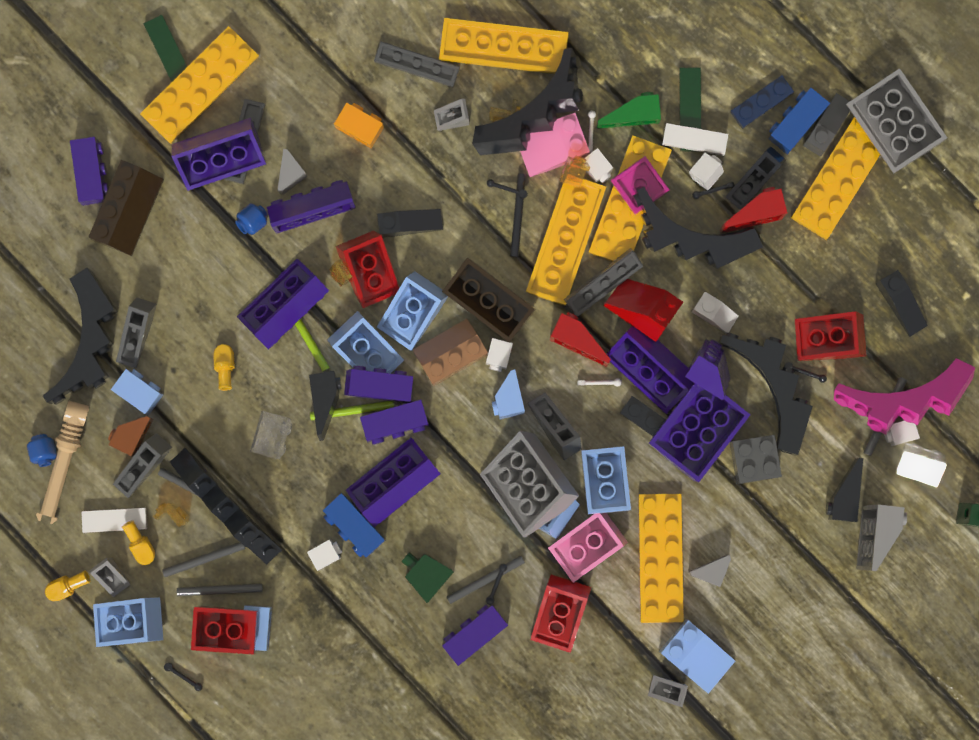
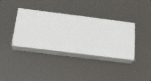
[662,123,728,156]
[82,508,147,533]

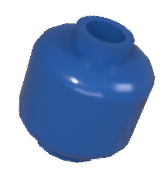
[235,204,267,235]
[27,434,57,467]

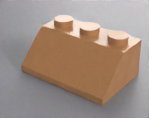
[413,319,488,386]

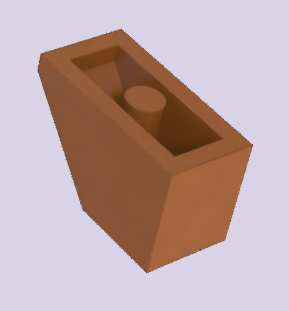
[108,416,154,457]

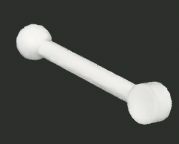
[588,110,596,153]
[577,378,622,387]

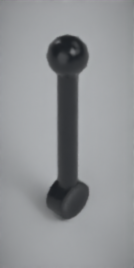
[487,179,528,198]
[692,182,735,199]
[784,362,827,383]
[486,564,507,605]
[164,663,203,691]

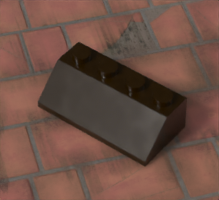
[89,160,164,256]
[442,258,536,343]

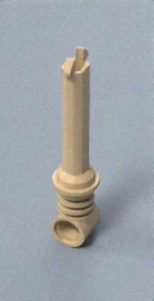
[36,400,90,524]

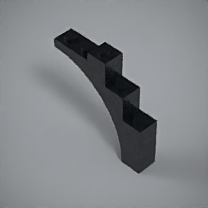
[472,48,583,156]
[633,186,763,269]
[43,268,118,405]
[719,333,813,456]
[170,448,282,565]

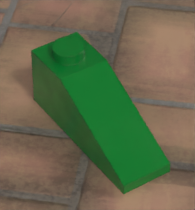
[597,92,661,129]

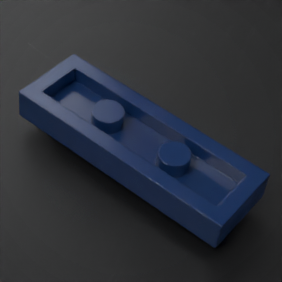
[730,75,794,129]

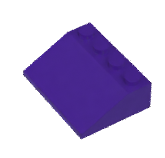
[649,383,750,482]

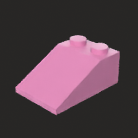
[520,113,590,177]
[548,513,628,583]

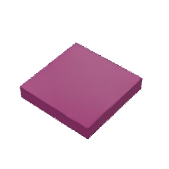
[611,156,670,215]

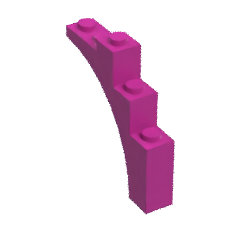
[834,358,975,435]

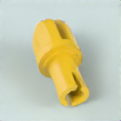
[213,344,235,391]
[122,520,155,565]
[45,570,91,601]

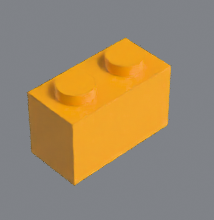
[334,103,384,149]

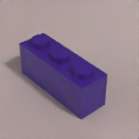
[70,137,109,206]
[344,366,413,402]
[360,400,429,445]
[442,605,508,666]

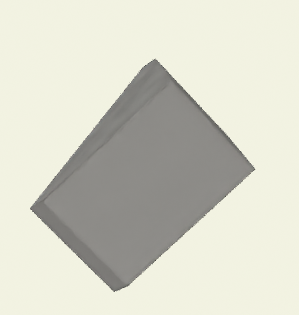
[434,98,469,131]
[278,149,307,194]
[689,555,731,587]
[89,558,131,597]
[648,675,688,707]

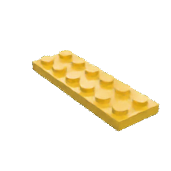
[439,18,568,74]
[140,26,259,144]
[791,117,880,240]
[588,135,672,262]
[526,173,606,306]
[638,494,684,623]

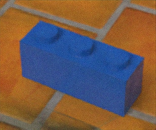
[768,88,830,155]
[323,493,386,558]

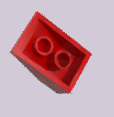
[720,187,787,234]
[336,230,399,308]
[604,279,683,342]
[795,311,866,361]
[550,312,611,367]
[530,574,592,653]
[191,606,258,655]

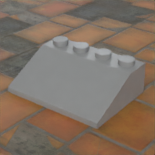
[846,68,947,174]
[480,431,579,538]
[856,505,907,571]

